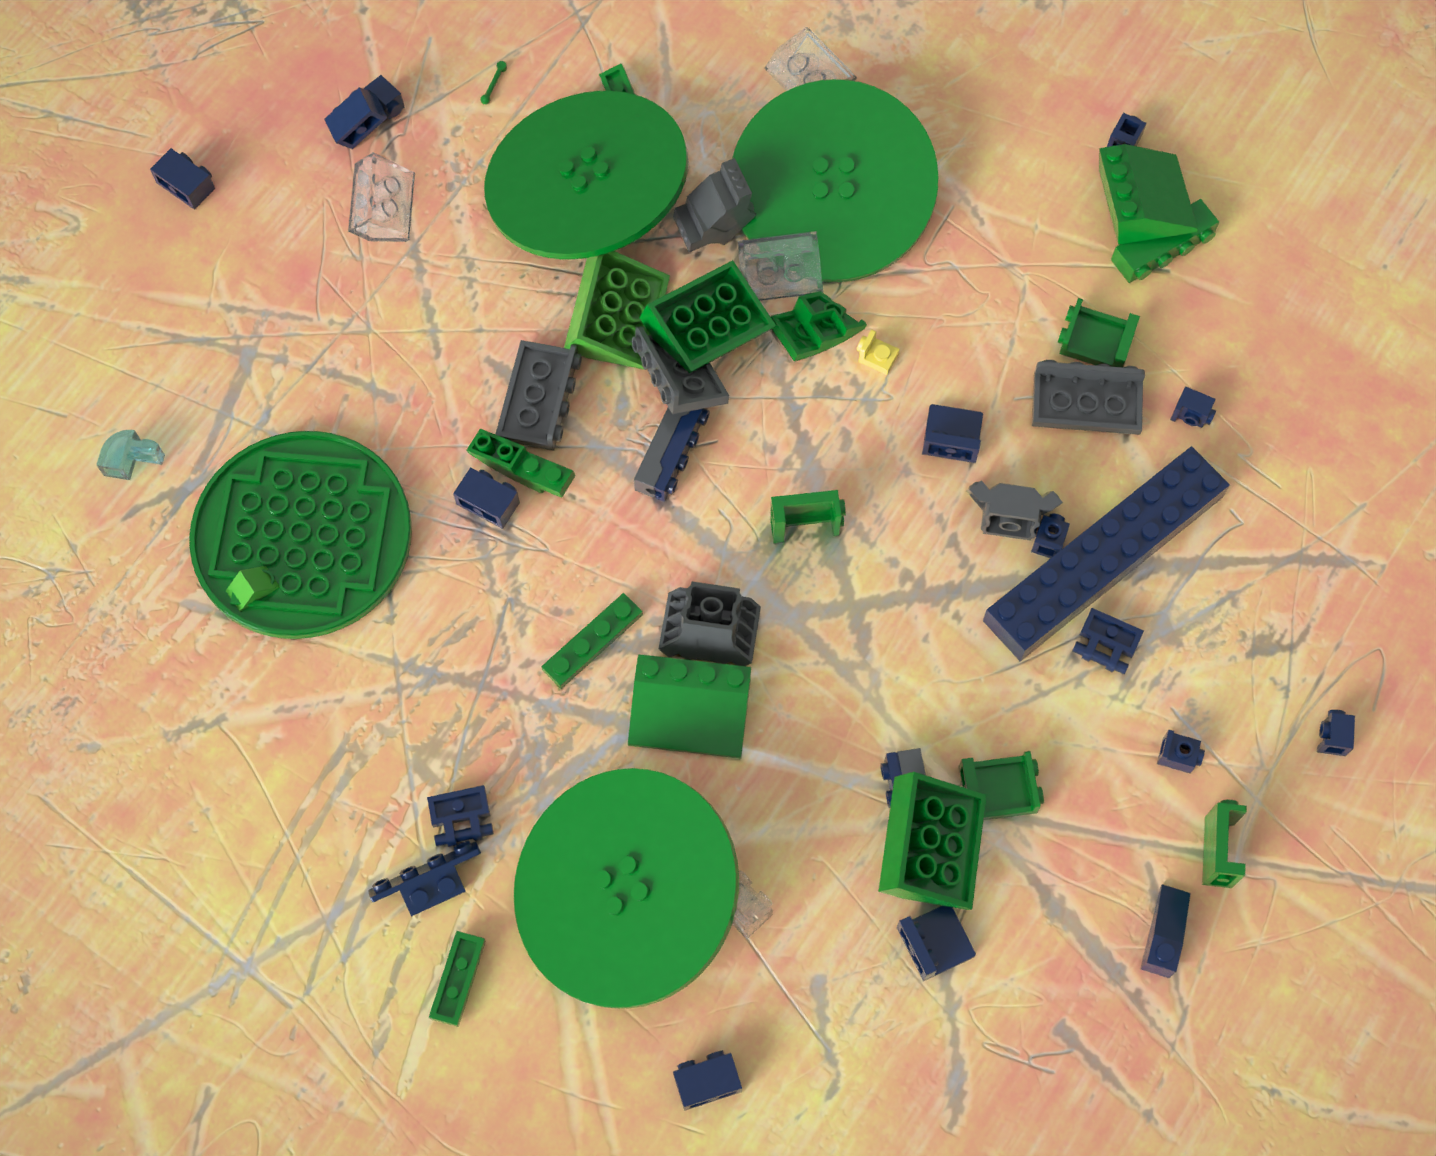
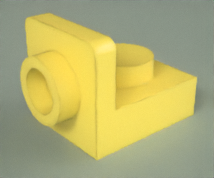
[857,329,900,375]

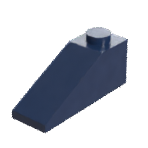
[1140,884,1191,978]

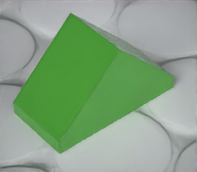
[226,566,280,612]

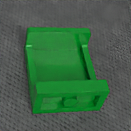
[1057,298,1140,368]
[770,490,846,544]
[959,751,1044,820]
[1202,800,1247,888]

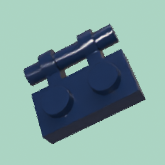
[1072,608,1144,675]
[427,785,494,847]

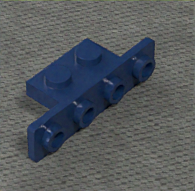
[368,841,481,916]

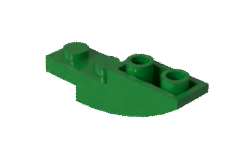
[466,428,576,498]

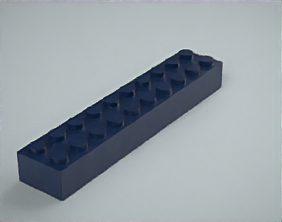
[983,446,1230,662]

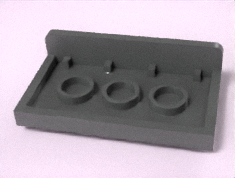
[632,326,729,414]
[495,340,582,451]
[1032,360,1145,435]

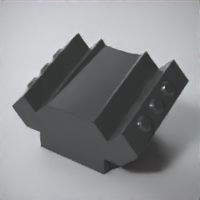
[673,158,756,252]
[966,481,1063,541]
[658,581,761,666]

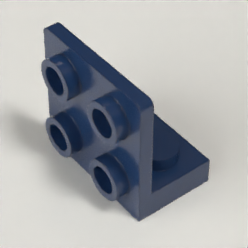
[922,404,983,463]
[897,906,976,981]

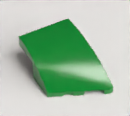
[771,291,867,362]

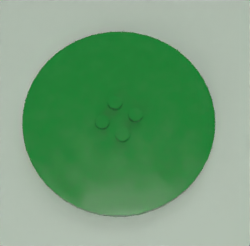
[732,79,939,283]
[484,91,688,259]
[189,431,412,639]
[514,768,739,1009]

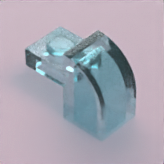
[96,430,165,480]

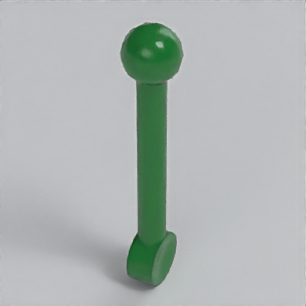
[480,61,507,105]

